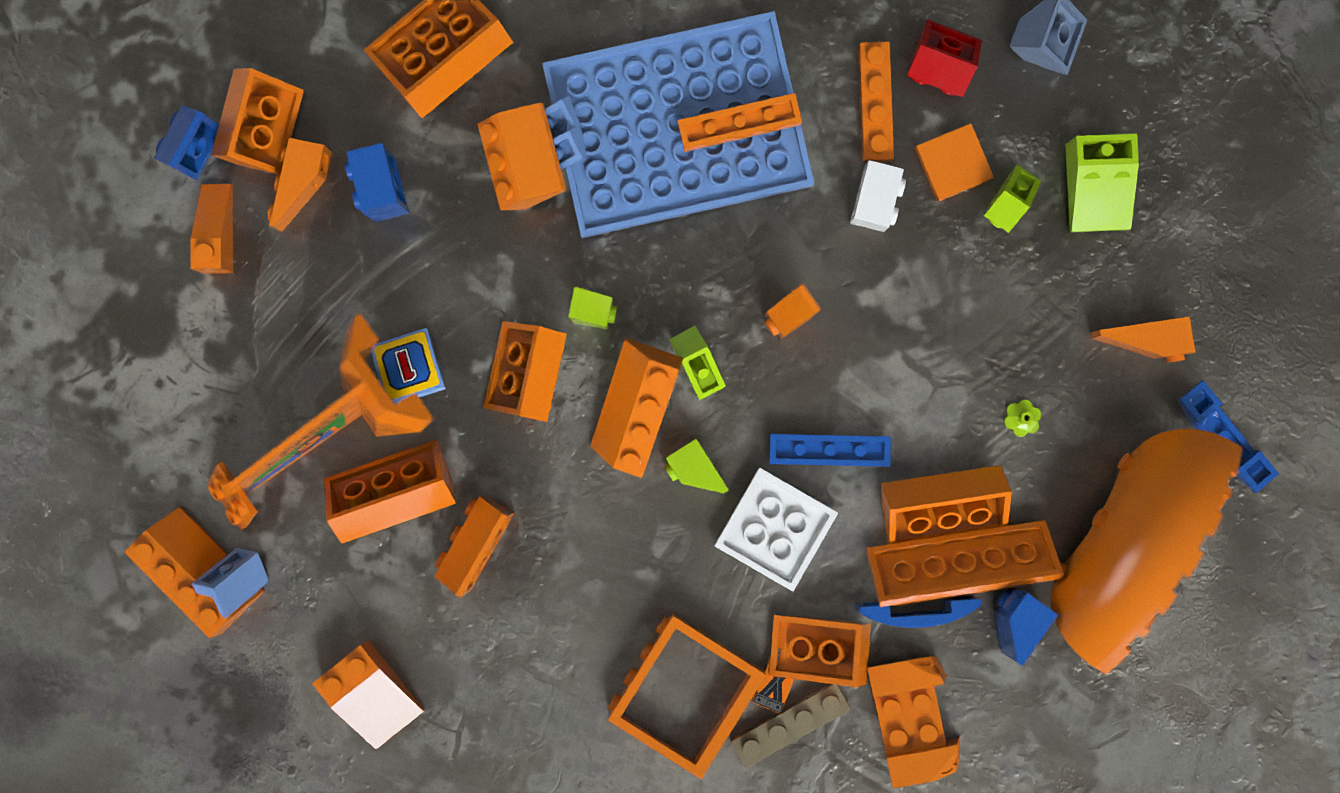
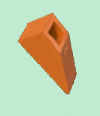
[268,138,332,231]

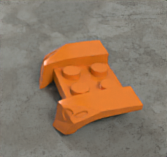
[867,656,960,788]

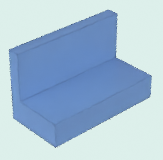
[192,548,269,618]

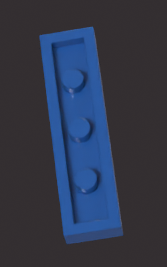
[769,434,891,467]

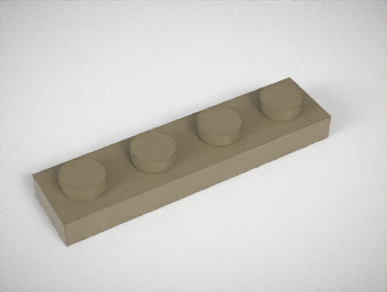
[730,684,851,769]

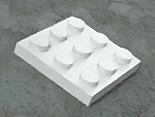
[714,468,838,592]

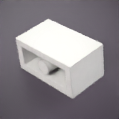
[850,160,906,232]

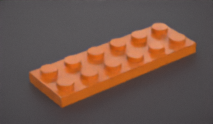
[867,520,1064,607]

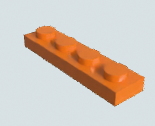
[858,42,894,163]
[677,93,802,152]

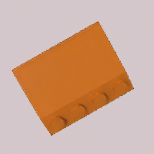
[364,0,513,118]

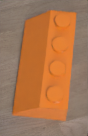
[590,338,684,478]
[324,439,456,544]
[881,465,1012,544]
[124,507,265,639]

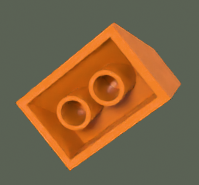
[211,68,304,175]
[477,103,567,210]
[483,321,567,422]
[434,495,514,598]

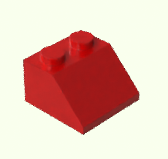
[907,19,982,97]

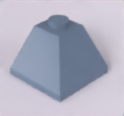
[1010,0,1087,75]

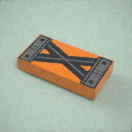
[752,648,794,714]

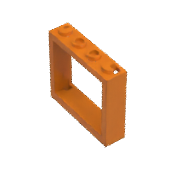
[607,612,766,779]

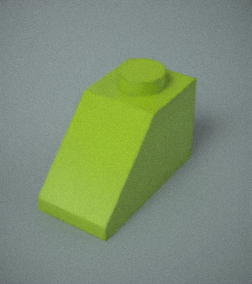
[984,164,1041,233]
[569,287,618,330]
[669,326,726,400]
[664,439,729,493]

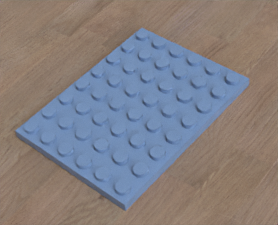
[542,11,814,238]

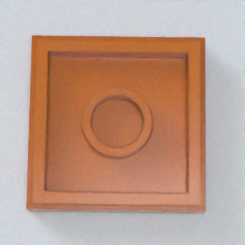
[915,124,994,202]

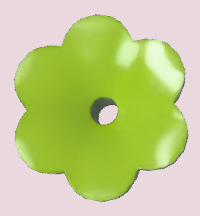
[1004,400,1041,437]

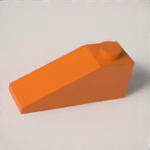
[191,184,233,274]
[764,284,821,339]
[1090,316,1195,363]

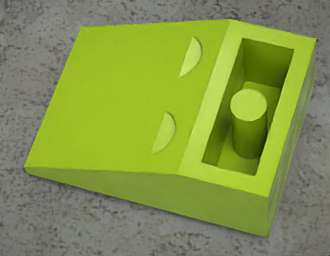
[1065,133,1139,232]

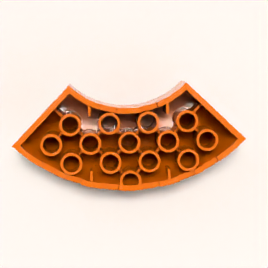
[1050,429,1242,674]

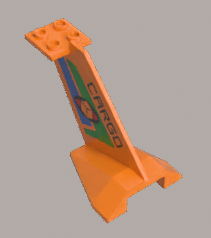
[208,314,434,531]

